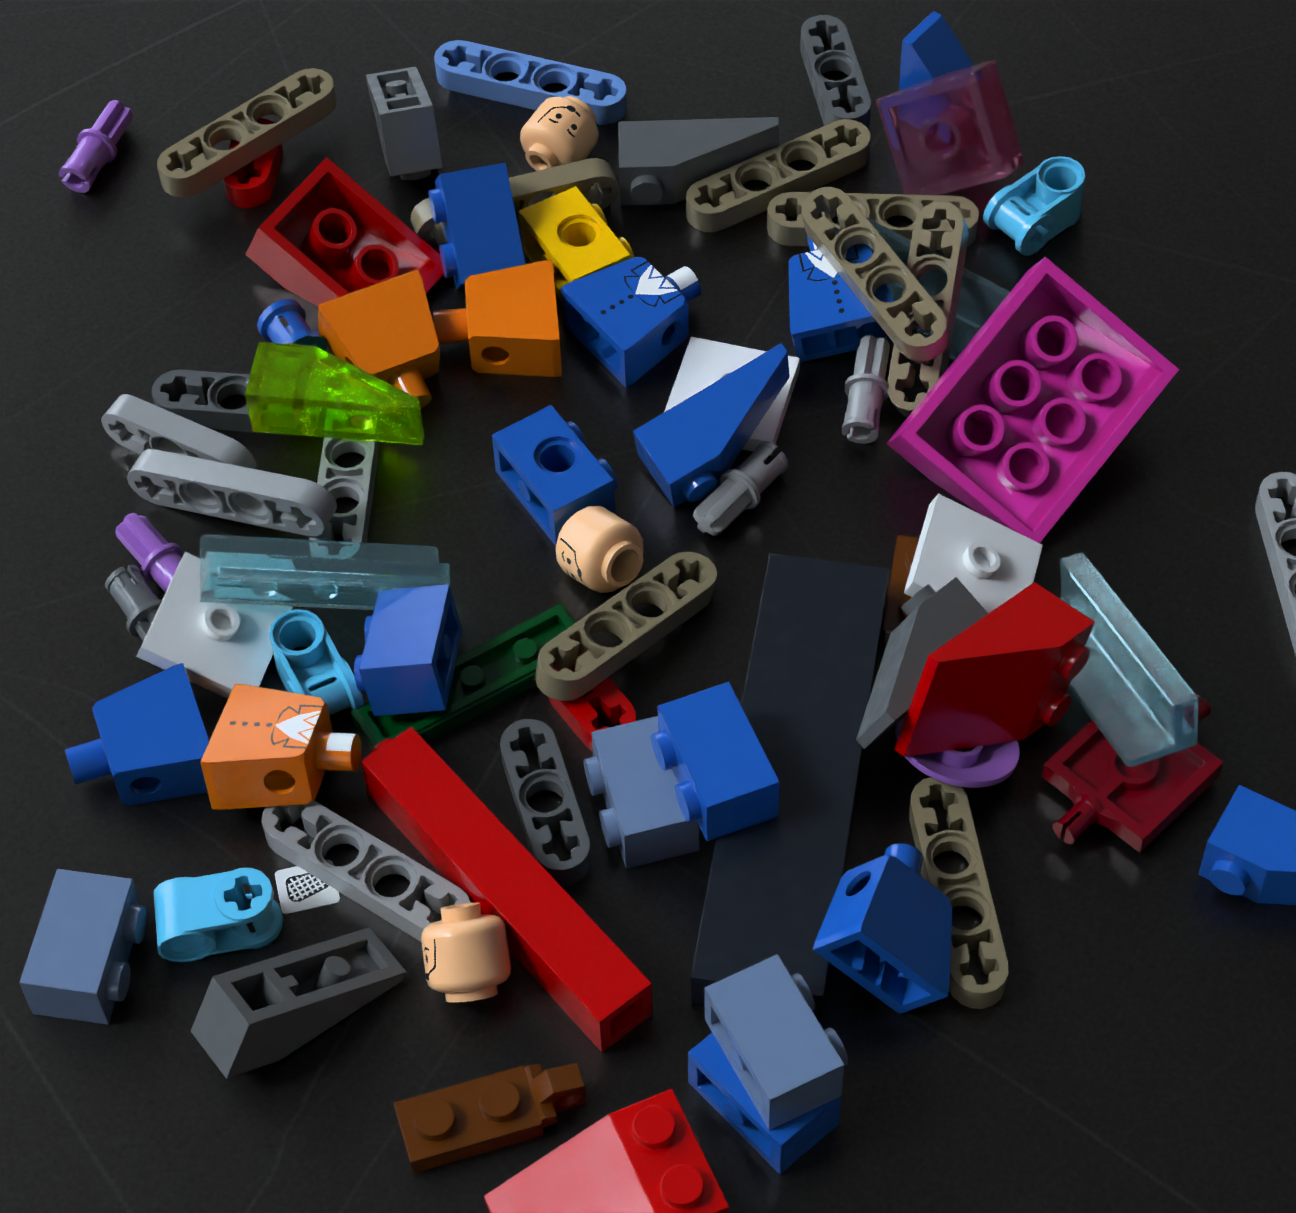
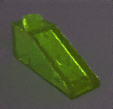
[245,342,424,445]

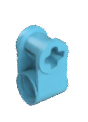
[983,156,1085,256]
[269,609,364,715]
[154,868,283,962]

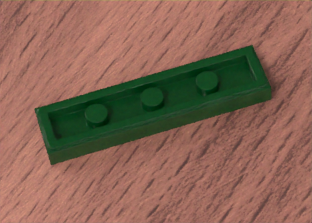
[351,603,576,750]

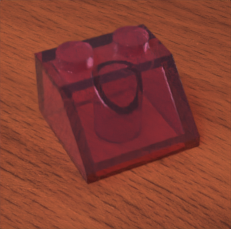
[876,60,1025,195]

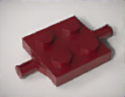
[1042,689,1224,853]

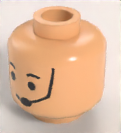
[520,96,599,171]
[556,506,644,593]
[421,903,511,1002]

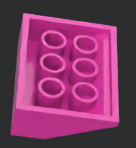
[886,257,1179,543]

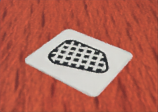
[275,860,340,914]

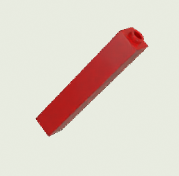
[361,726,653,1052]

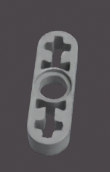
[101,394,257,469]

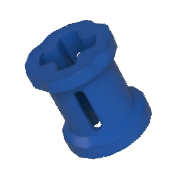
[257,299,327,373]

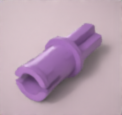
[59,100,133,193]
[116,513,183,593]

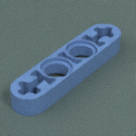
[434,40,627,125]

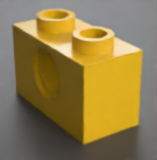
[519,186,634,300]

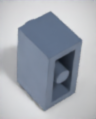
[584,716,699,869]
[19,869,148,1025]
[705,954,848,1130]

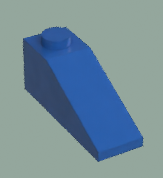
[633,343,790,508]
[1198,785,1296,905]

